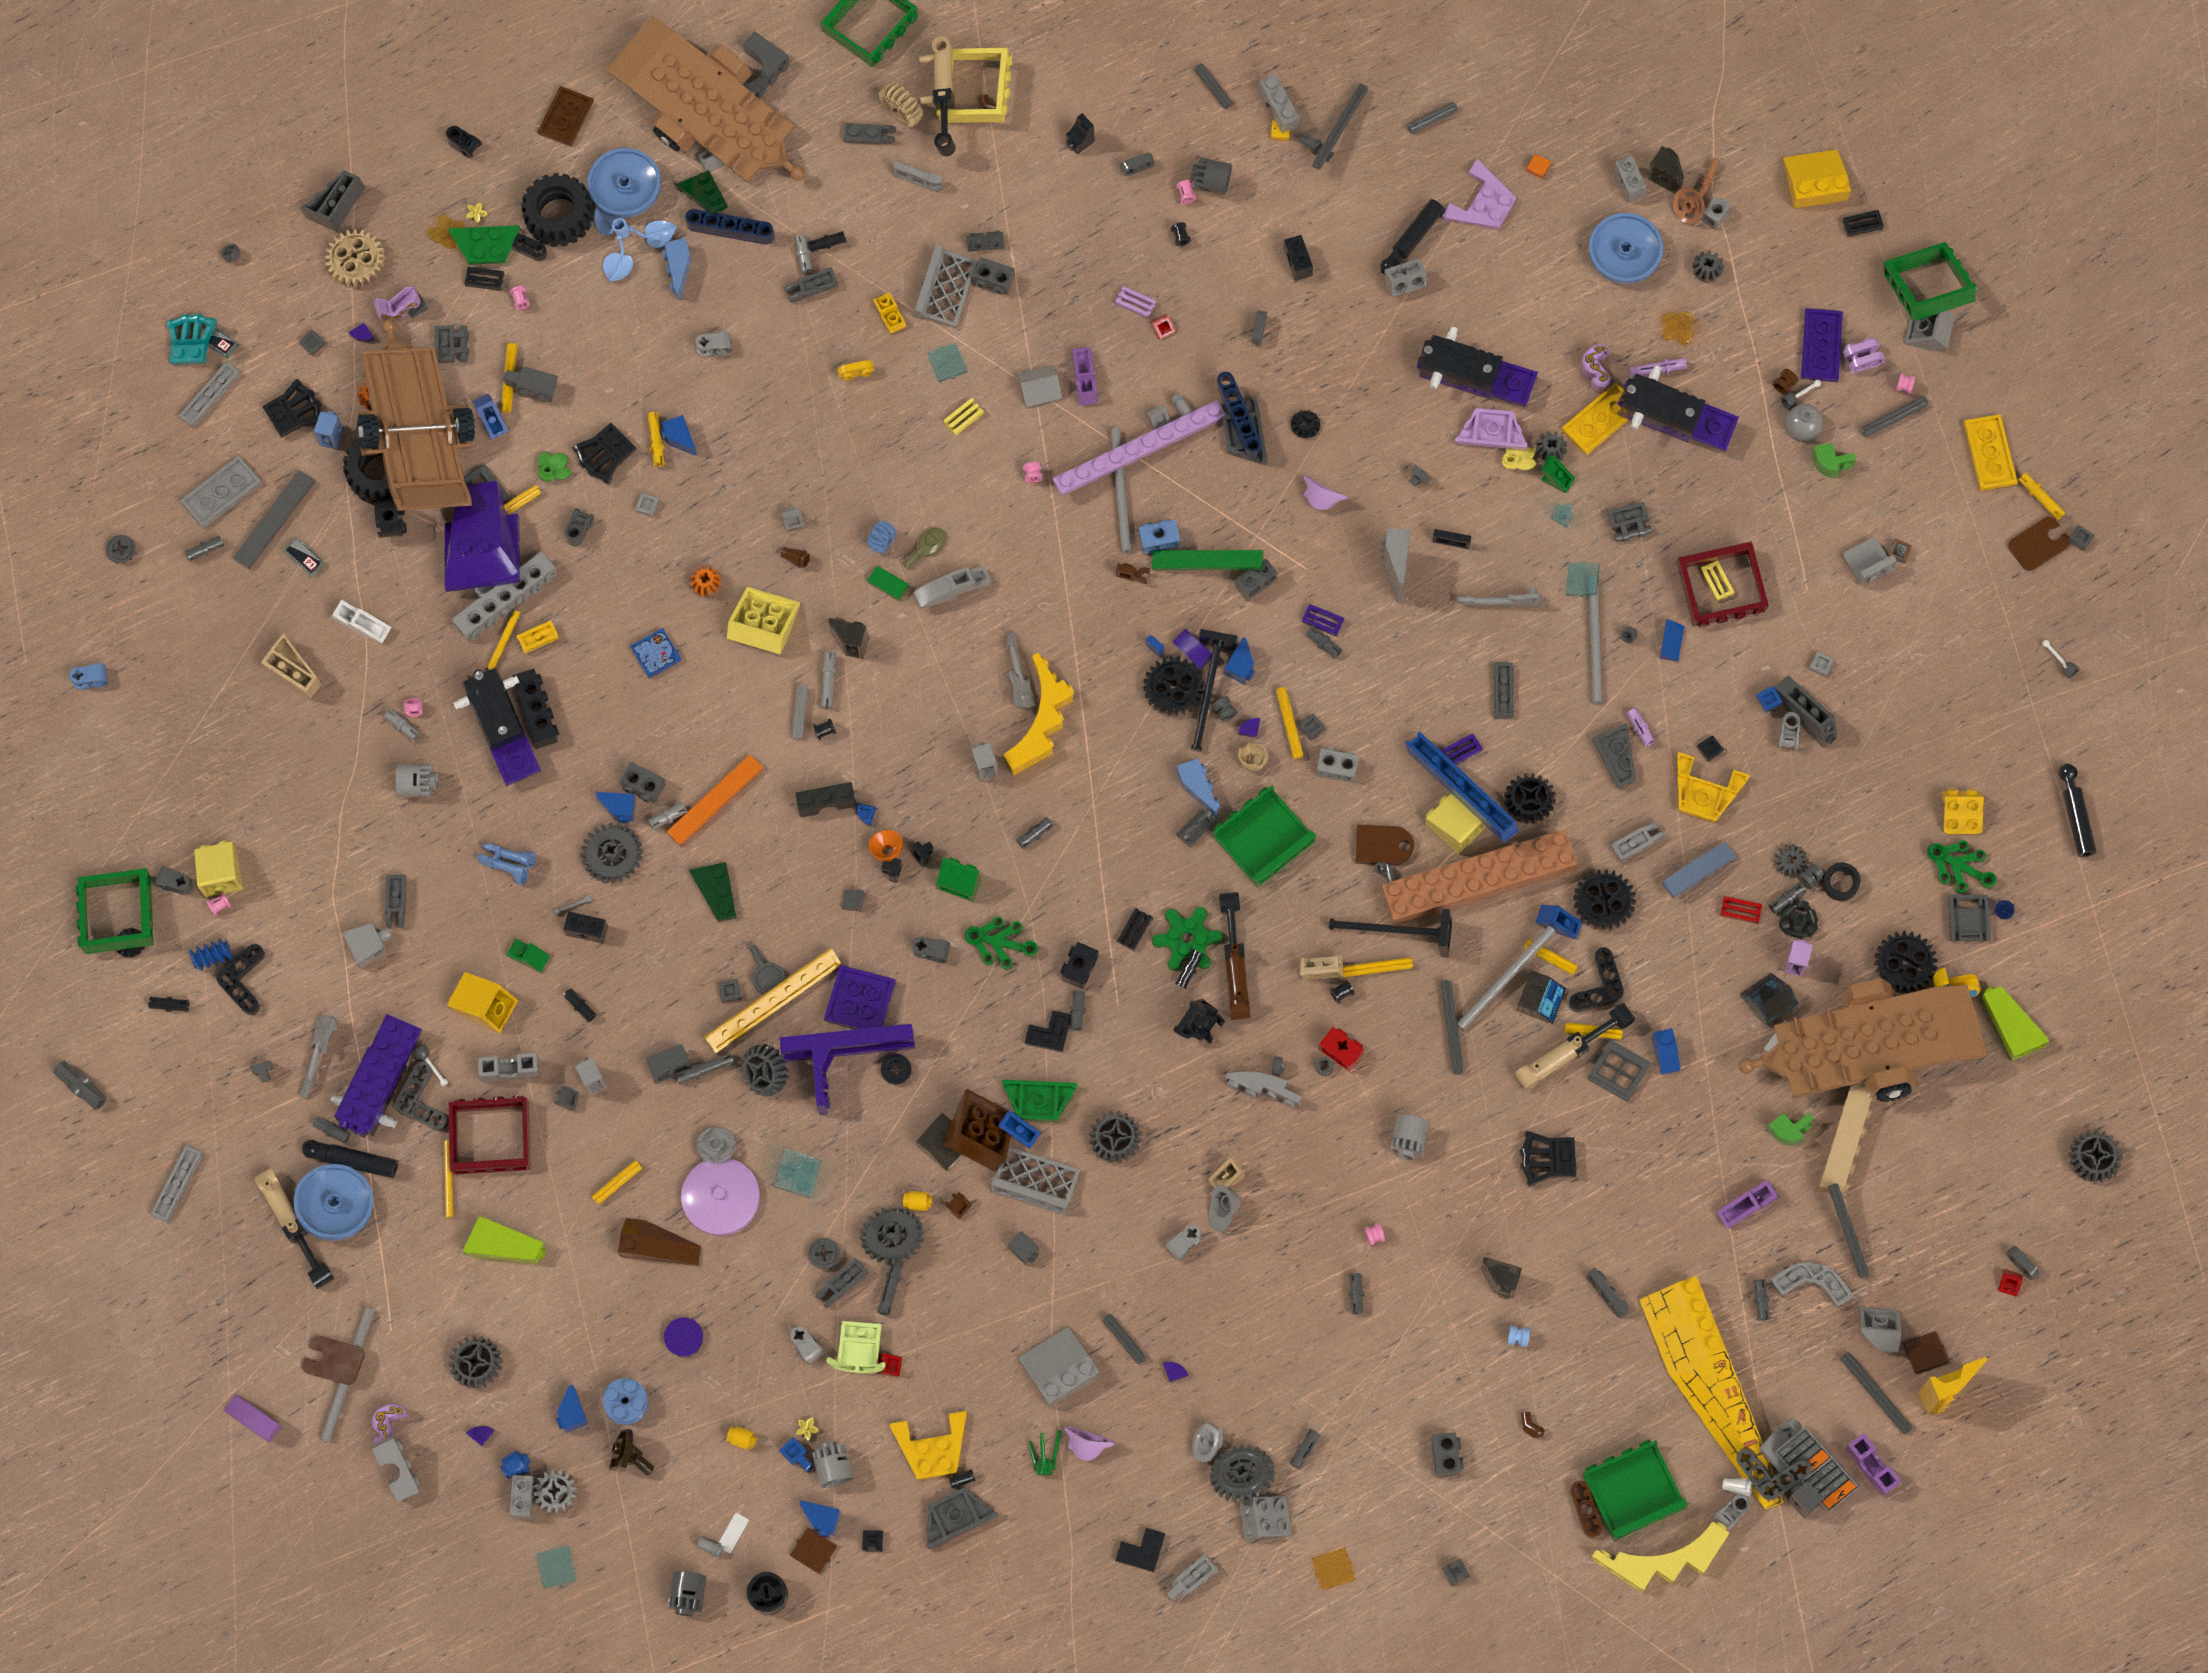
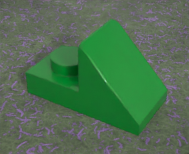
[1540,455,1575,493]
[506,938,550,973]

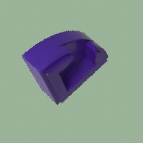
[349,323,374,342]
[1238,718,1260,738]
[1163,1362,1188,1382]
[466,1426,495,1446]

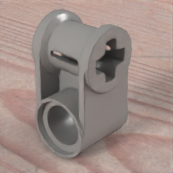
[695,331,732,357]
[1778,712,1800,751]
[1164,1225,1201,1261]
[790,1326,824,1365]
[1713,1494,1750,1532]

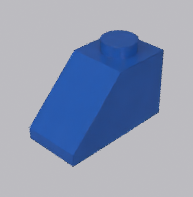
[472,393,508,439]
[661,415,697,456]
[1224,637,1255,685]
[596,792,636,824]
[1535,905,1582,939]
[1651,1028,1680,1075]
[556,1384,588,1433]
[800,1500,841,1538]

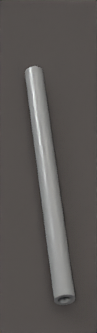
[1111,428,1131,553]
[1589,576,1602,704]
[1457,926,1555,1030]
[320,1307,375,1442]

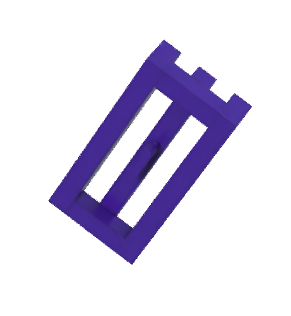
[1302,604,1344,637]
[1440,733,1483,765]

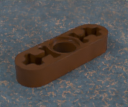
[1571,1481,1602,1539]

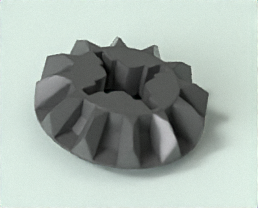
[106,535,136,564]
[808,1238,840,1270]

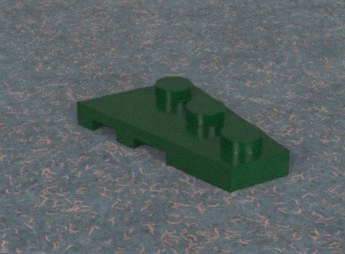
[675,170,728,215]
[689,862,737,922]

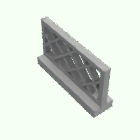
[913,245,977,328]
[991,1147,1081,1216]

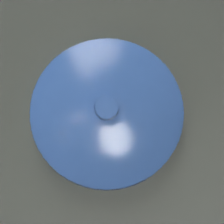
[587,148,661,218]
[1589,213,1663,284]
[294,1164,373,1241]

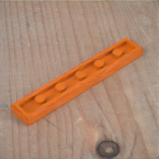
[667,755,763,846]

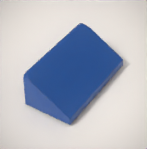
[1659,619,1684,662]
[998,1110,1041,1149]

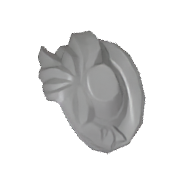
[1192,1421,1224,1462]

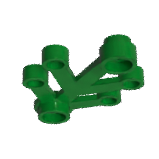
[1927,840,1997,894]
[965,917,1038,970]

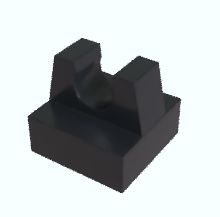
[911,841,934,867]
[881,858,903,883]
[862,1530,883,1552]

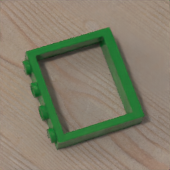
[821,0,918,67]
[1883,242,1978,321]
[75,868,154,954]

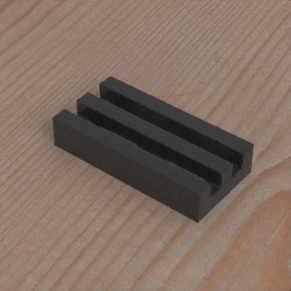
[1842,210,1884,237]
[464,267,505,291]
[1432,529,1472,549]
[1117,908,1153,951]

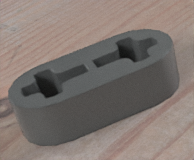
[1120,153,1155,176]
[1251,310,1267,345]
[2006,1246,2040,1280]

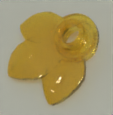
[428,215,465,249]
[1661,311,1694,346]

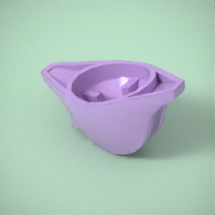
[1303,476,1349,510]
[1065,1426,1115,1461]

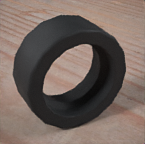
[1822,862,1861,901]

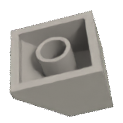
[1905,310,1955,351]

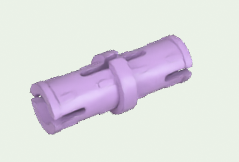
[1627,708,1656,747]

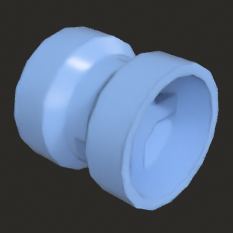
[1508,1325,1530,1347]

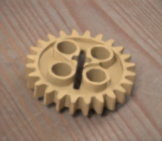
[325,229,386,287]

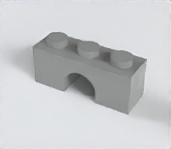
[1257,74,1300,133]
[478,1052,541,1082]
[372,1435,421,1502]

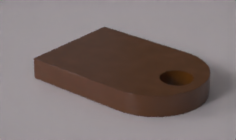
[1355,825,1414,865]

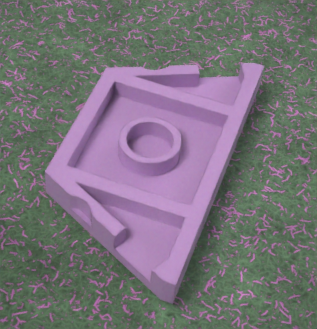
[1455,408,1527,450]

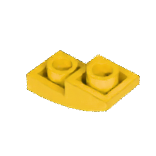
[873,292,907,334]

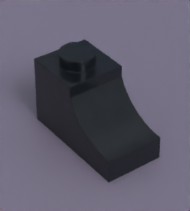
[1066,113,1095,154]

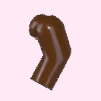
[980,94,997,109]
[1521,1412,1545,1438]

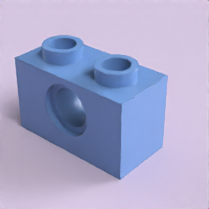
[314,411,345,450]
[1139,519,1180,554]

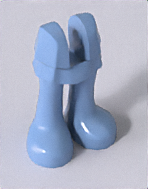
[477,843,536,886]

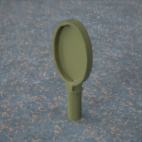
[903,528,946,569]

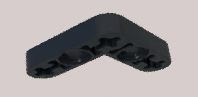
[216,944,265,1016]
[1568,947,1624,1012]

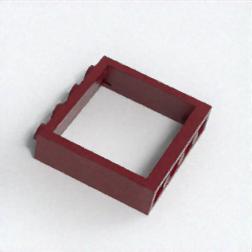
[1676,541,1769,627]
[449,1095,531,1175]

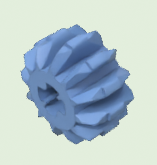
[867,520,897,554]

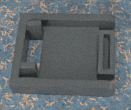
[1948,895,1990,941]

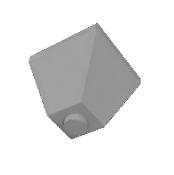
[1859,1306,1901,1353]

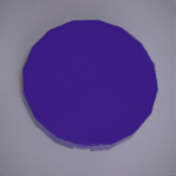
[664,1317,703,1357]

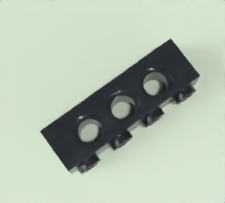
[513,669,559,749]

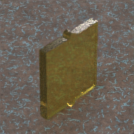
[1312,1548,1355,1591]

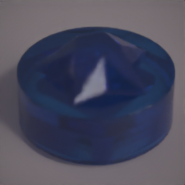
[1995,900,2015,920]

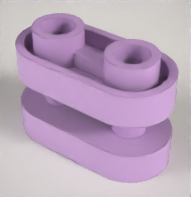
[1843,337,1886,373]

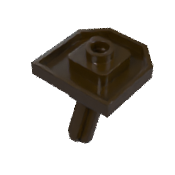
[609,1429,654,1475]

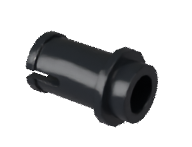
[949,1469,975,1489]

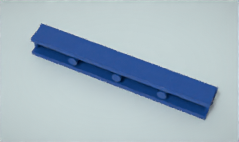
[1405,731,1519,843]

